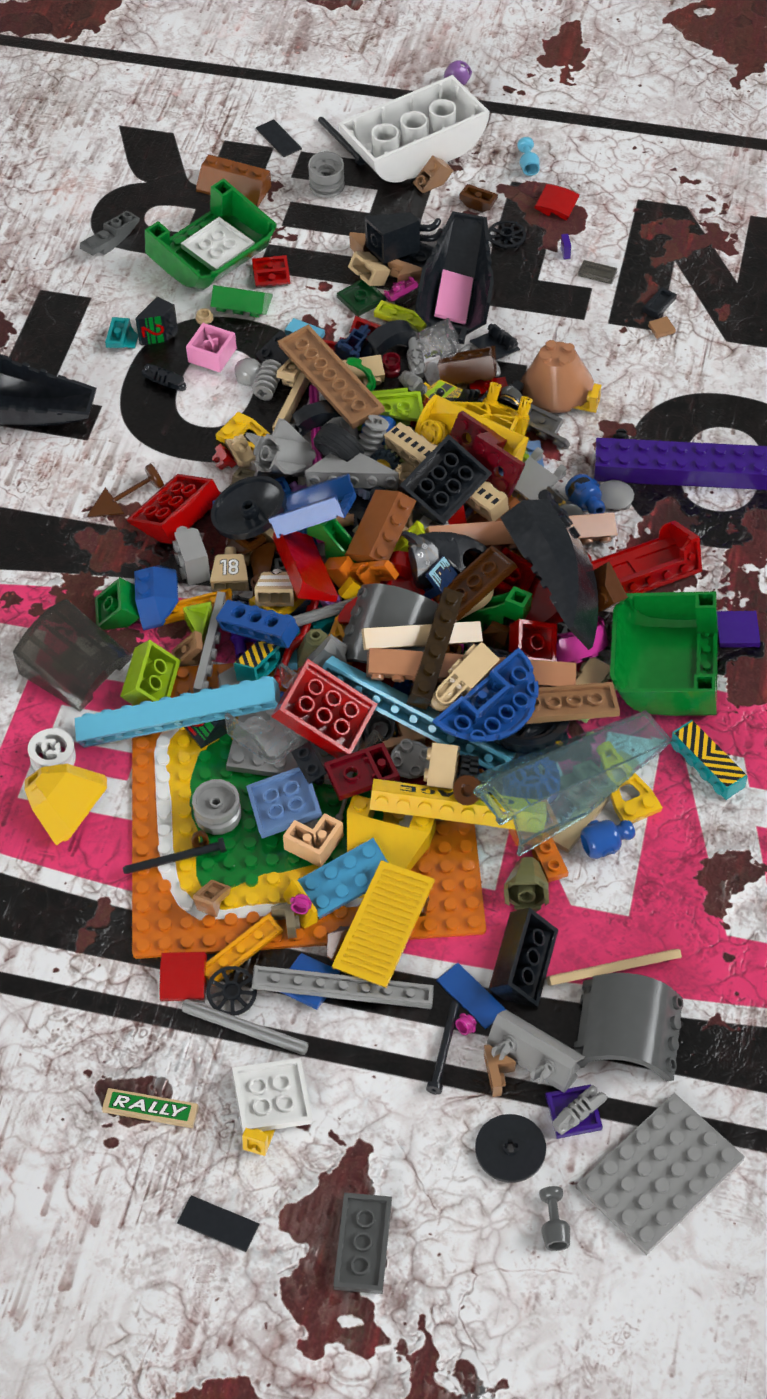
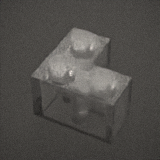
[416,318,459,359]

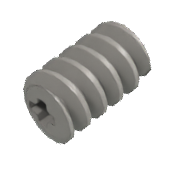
[252,359,282,401]
[358,415,389,457]

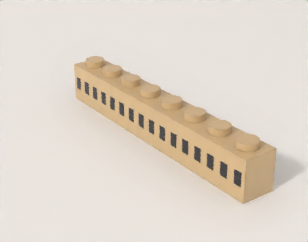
[384,422,509,522]

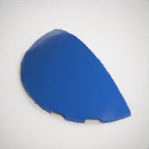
[432,647,539,742]

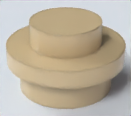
[195,308,213,324]

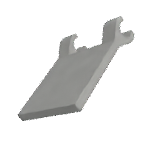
[514,447,567,500]

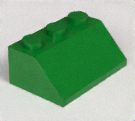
[210,285,273,318]

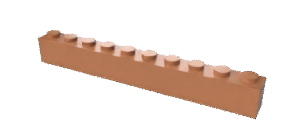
[425,512,618,554]
[366,648,576,688]

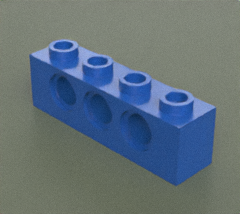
[216,600,300,649]

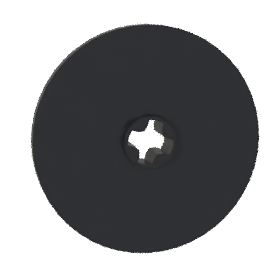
[475,1114,546,1183]

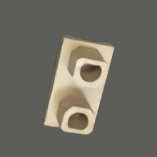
[225,434,256,468]

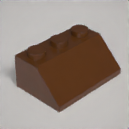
[437,346,497,386]
[594,562,628,614]

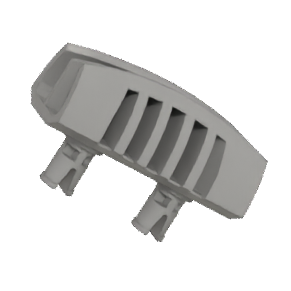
[487,1010,585,1093]

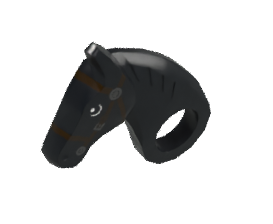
[402,531,488,589]

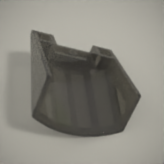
[13,599,132,712]

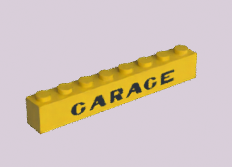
[369,779,545,833]

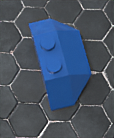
[134,565,179,630]

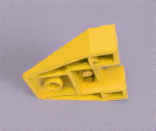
[347,795,436,870]

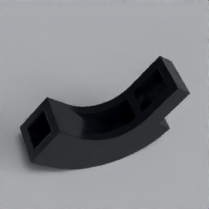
[360,320,422,358]
[290,401,342,437]

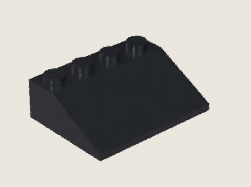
[396,434,492,525]

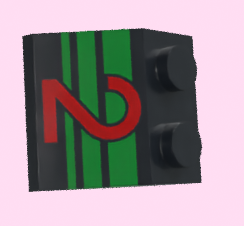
[135,297,178,345]
[184,687,236,748]

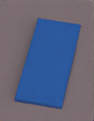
[436,963,506,1029]

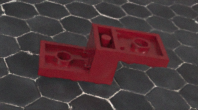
[449,411,525,498]
[324,742,427,801]

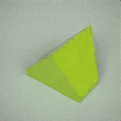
[183,601,212,647]

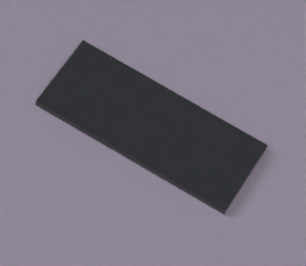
[256,119,302,157]
[177,1195,260,1252]

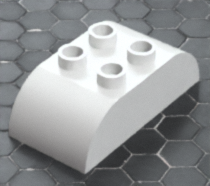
[338,75,490,182]

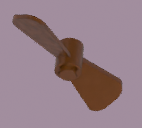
[250,542,276,597]

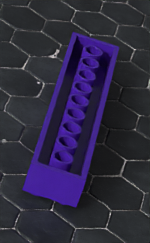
[594,438,767,490]

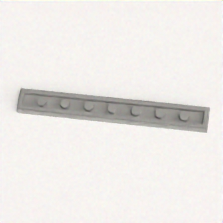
[252,965,434,1009]

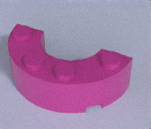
[556,616,609,664]

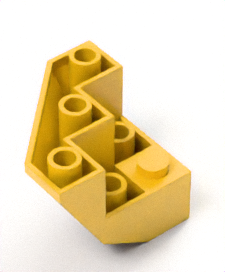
[24,763,107,845]

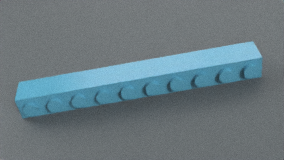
[322,656,516,777]
[75,676,281,748]

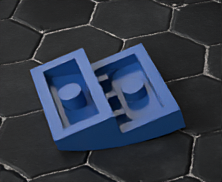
[280,953,340,1010]

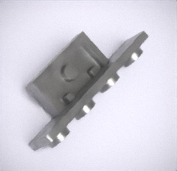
[526,404,570,448]

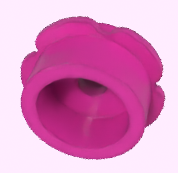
[290,894,312,914]
[455,1013,476,1035]

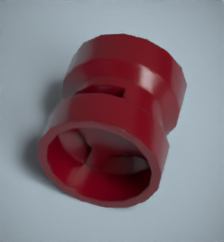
[382,352,400,378]

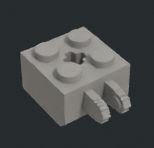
[172,526,211,586]

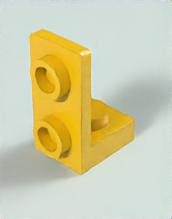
[573,383,601,413]
[242,1128,276,1156]

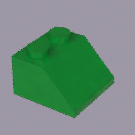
[95,577,140,630]

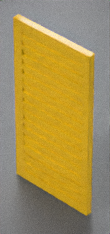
[332,860,435,988]

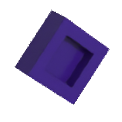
[560,234,571,260]

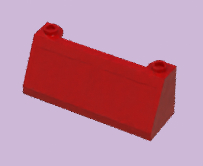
[587,520,702,593]

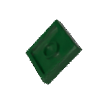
[337,279,386,317]

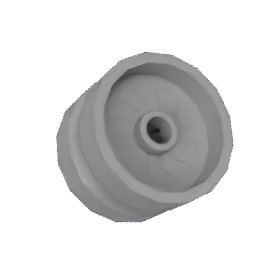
[192,779,241,835]

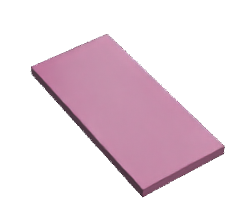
[434,269,473,325]

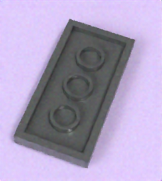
[333,1193,392,1294]

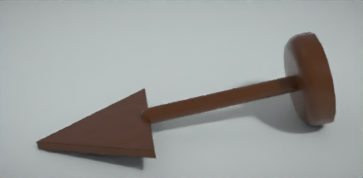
[87,463,164,517]
[453,768,503,806]

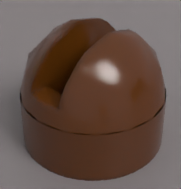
[191,830,209,848]

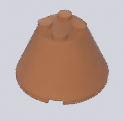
[521,340,594,413]

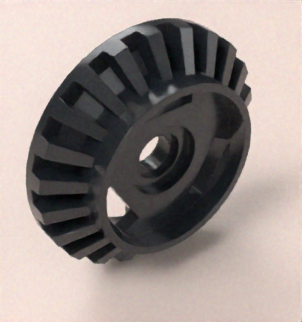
[494,720,570,753]

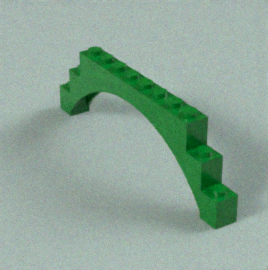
[307,518,532,632]

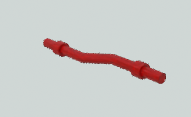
[273,600,319,689]

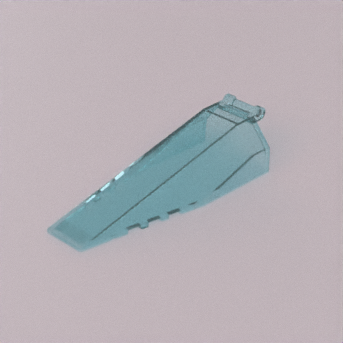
[473,710,672,856]

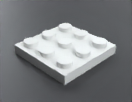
[181,217,255,271]
[232,1058,313,1133]

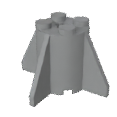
[246,418,316,479]

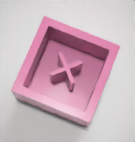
[186,323,237,372]

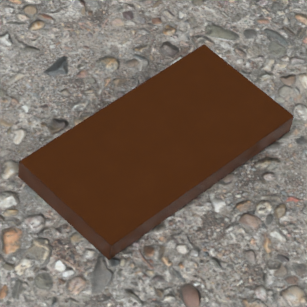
[432,545,518,621]

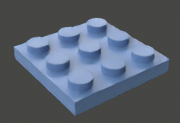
[246,767,323,838]

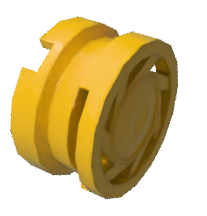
[418,420,448,446]

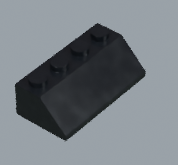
[488,907,558,1008]

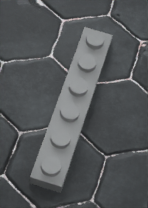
[193,591,226,693]

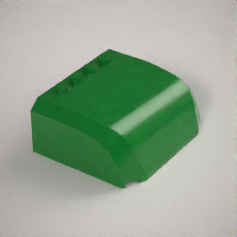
[145,178,277,290]
[610,591,718,716]

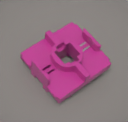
[383,276,419,302]

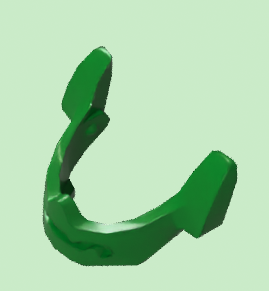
[346,357,376,391]

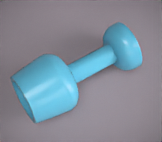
[517,137,540,176]

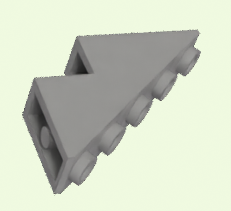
[305,453,399,489]

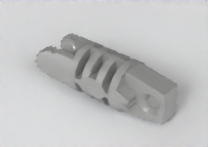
[407,337,425,378]
[398,370,427,395]
[553,1085,608,1135]

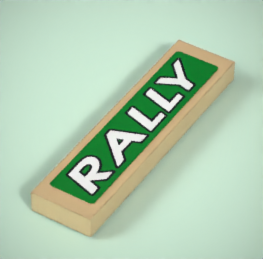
[102,1088,199,1128]

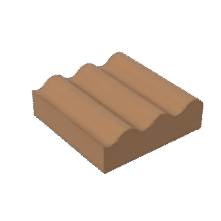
[648,316,676,339]

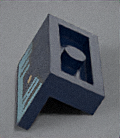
[423,556,458,599]

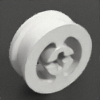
[28,728,76,771]

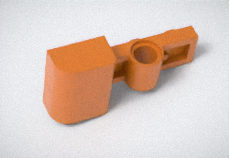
[324,556,399,589]
[508,799,569,883]

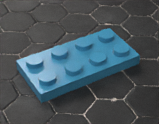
[298,838,388,919]

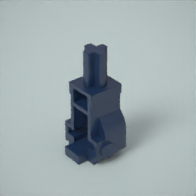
[334,324,371,360]

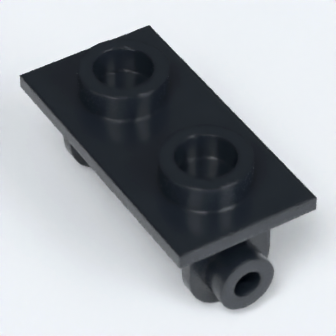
[291,741,327,785]

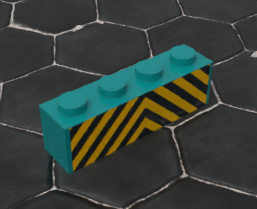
[234,630,300,682]
[671,720,748,800]

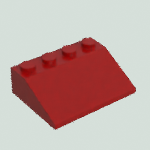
[126,474,221,544]
[271,659,378,758]

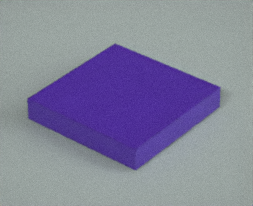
[717,611,760,648]
[545,1084,603,1139]

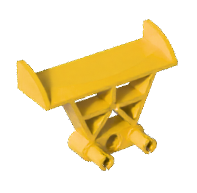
[415,382,533,468]

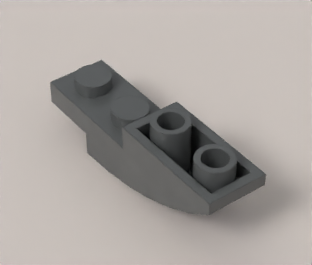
[80,211,140,256]

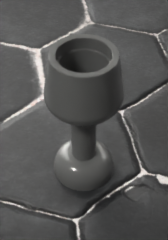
[539,1186,570,1251]

